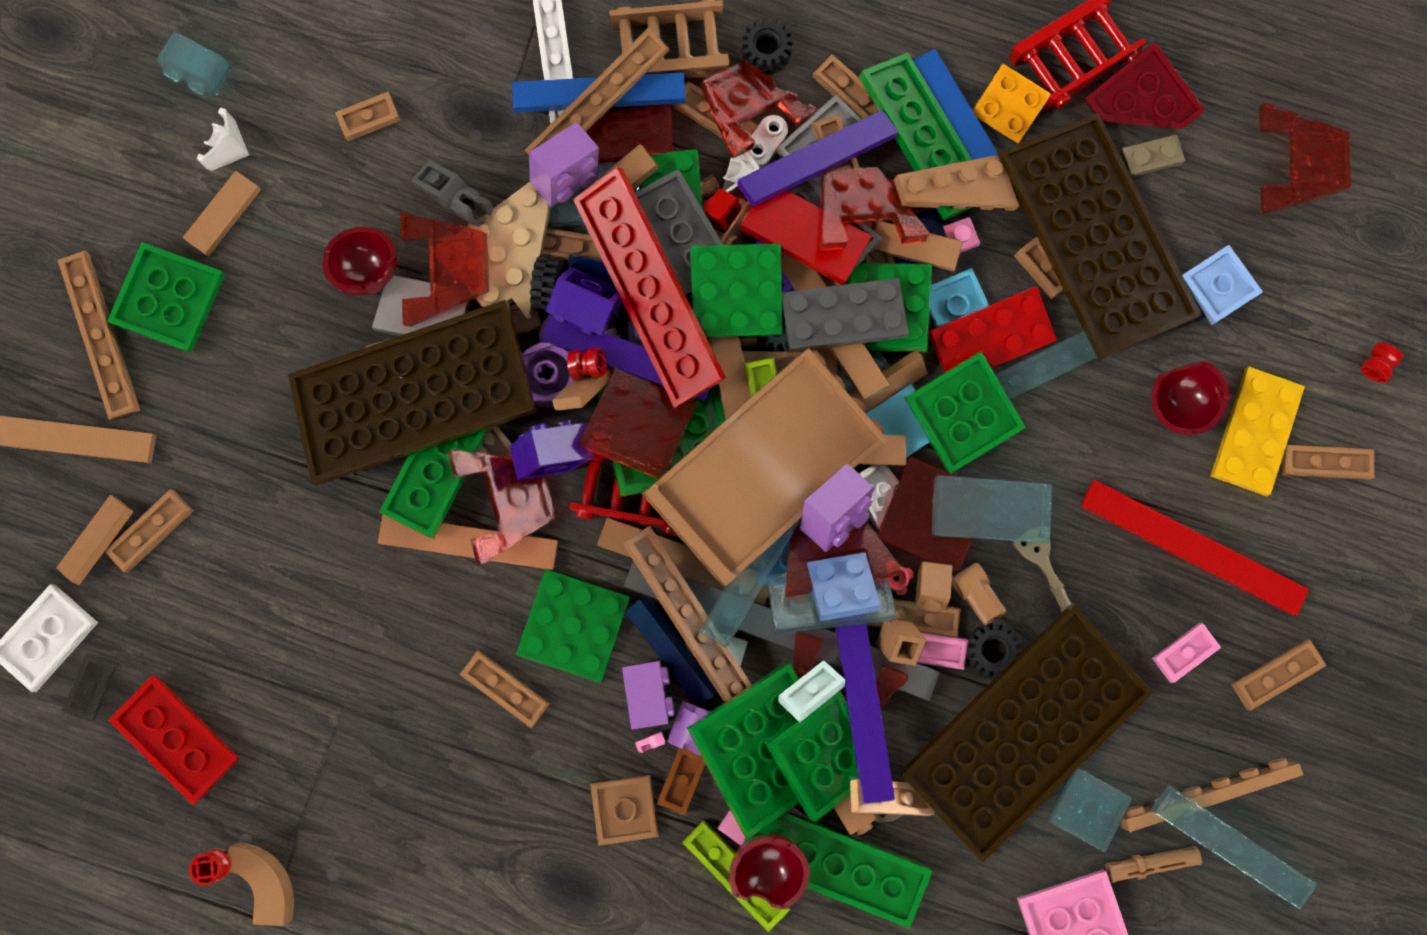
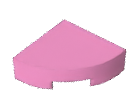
[635,731,666,753]

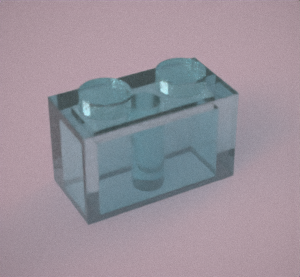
[156,31,232,97]

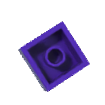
[546,267,621,335]
[509,420,595,480]

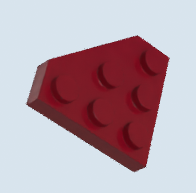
[1083,42,1206,129]

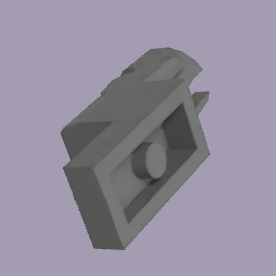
[411,160,493,227]

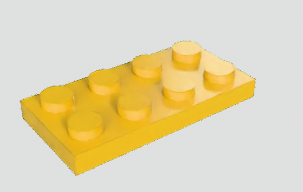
[1210,367,1305,496]

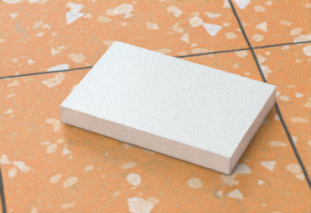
[0,584,98,692]

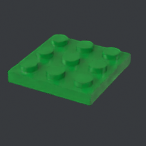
[107,242,226,353]
[690,244,782,337]
[844,263,933,352]
[904,352,1026,474]
[516,569,630,683]
[764,691,858,822]

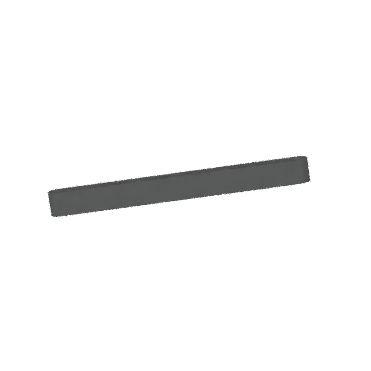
[623,561,940,701]

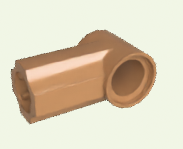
[952,562,1007,626]

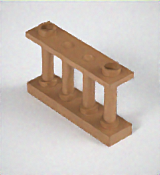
[609,0,729,81]

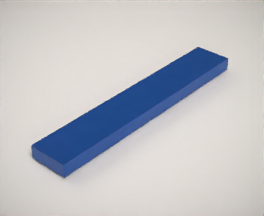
[913,49,1017,196]
[512,73,686,113]

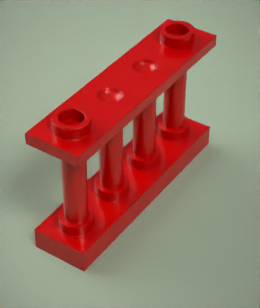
[1008,0,1147,112]
[569,440,678,536]

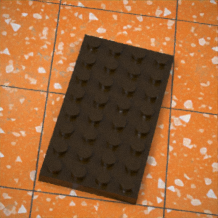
[998,113,1202,361]
[288,300,537,486]
[899,604,1153,863]

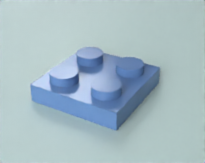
[806,553,881,621]

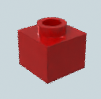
[703,188,742,234]

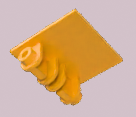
[973,64,1051,144]

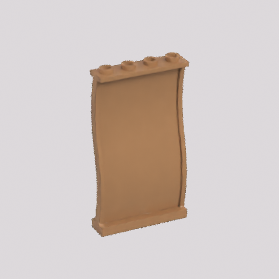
[642,348,887,586]

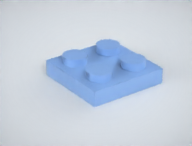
[1182,245,1263,325]

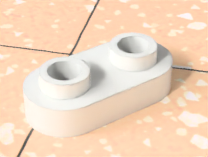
[745,115,788,168]

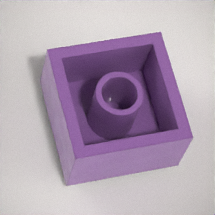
[529,122,599,207]
[800,464,874,552]
[622,661,675,730]

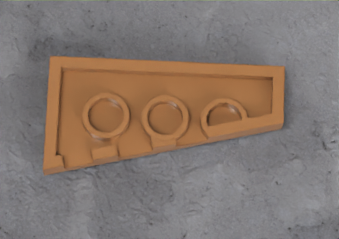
[894,155,1019,211]

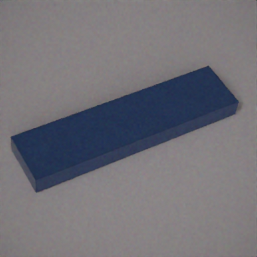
[626,595,718,706]

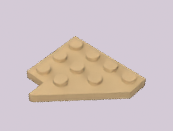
[439,182,551,320]

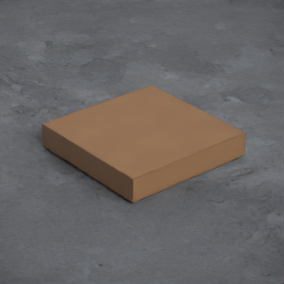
[590,774,659,846]

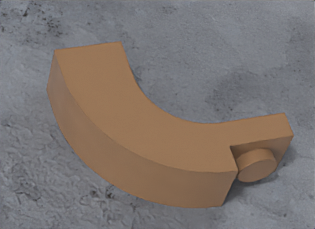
[204,842,294,926]

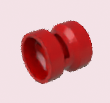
[1360,343,1403,383]
[567,347,607,380]
[189,849,231,886]

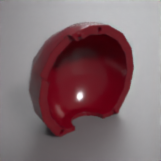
[322,227,398,296]
[1151,361,1230,435]
[729,834,810,909]

